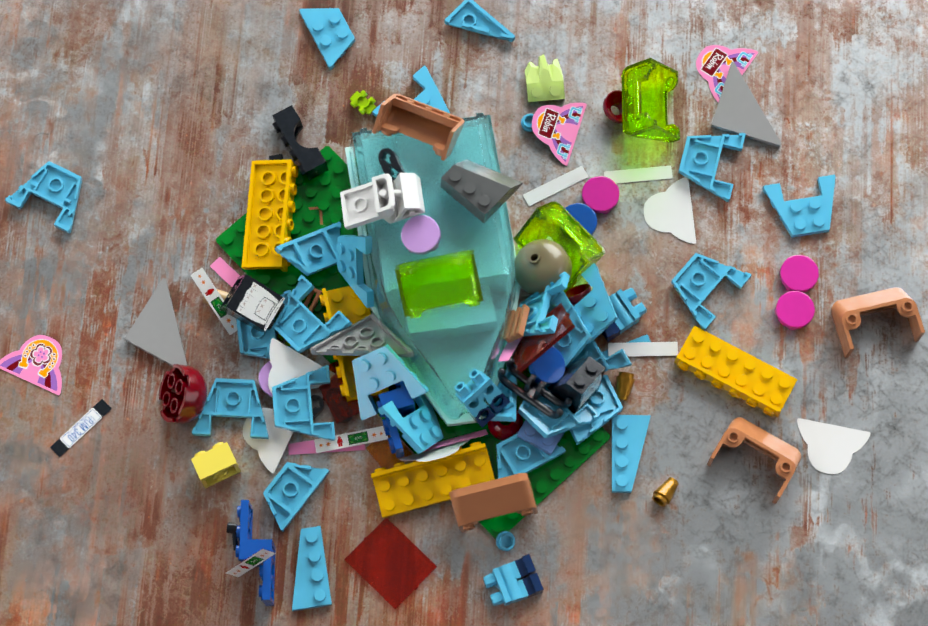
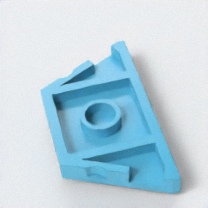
[299,8,355,70]
[275,222,341,276]
[496,434,566,479]
[263,462,330,532]

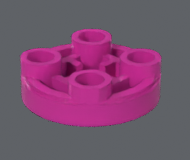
[582,176,619,214]
[780,255,819,293]
[775,291,815,330]

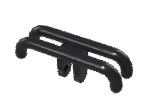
[497,358,572,419]

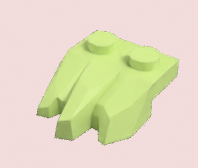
[525,54,565,102]

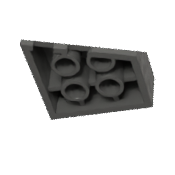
[440,159,523,223]

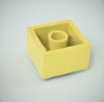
[191,442,241,489]

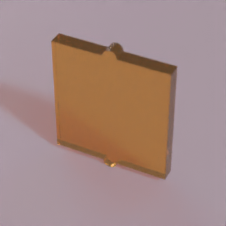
[366,435,412,469]

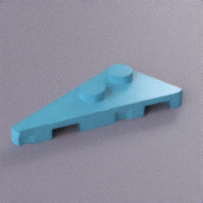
[444,0,515,42]
[482,365,517,422]

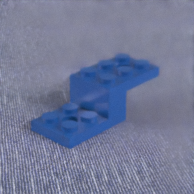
[376,381,415,459]
[236,500,276,606]

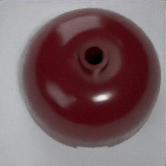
[159,364,207,424]

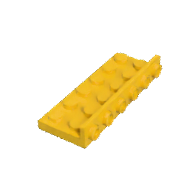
[242,159,299,272]
[319,286,389,402]
[674,325,798,417]
[371,442,495,518]

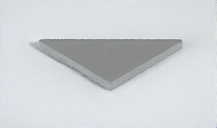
[711,62,781,148]
[124,278,188,367]
[310,314,414,357]

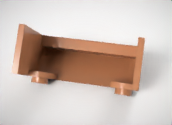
[372,94,465,161]
[831,287,925,358]
[707,417,801,504]
[449,473,538,533]

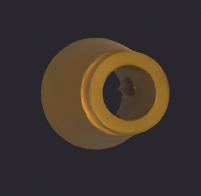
[616,372,635,401]
[652,477,679,507]

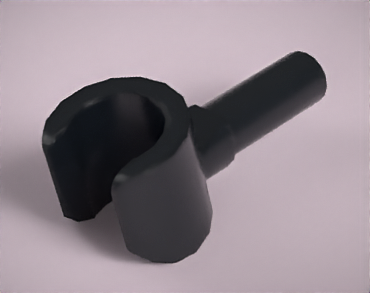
[226,522,238,551]

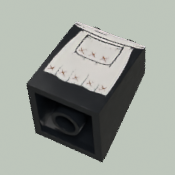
[219,274,285,332]
[547,356,605,414]

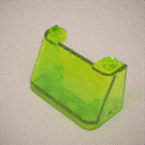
[621,58,680,143]
[513,201,605,292]
[395,250,484,319]

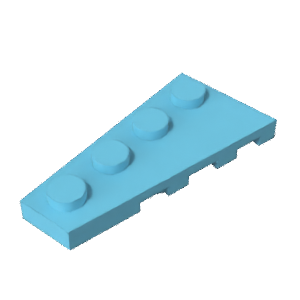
[612,415,651,493]
[292,526,332,611]

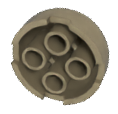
[513,239,572,295]

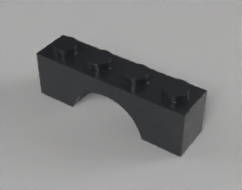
[272,105,329,180]

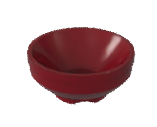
[603,90,636,124]
[564,284,592,307]
[488,409,523,441]

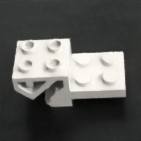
[340,173,425,230]

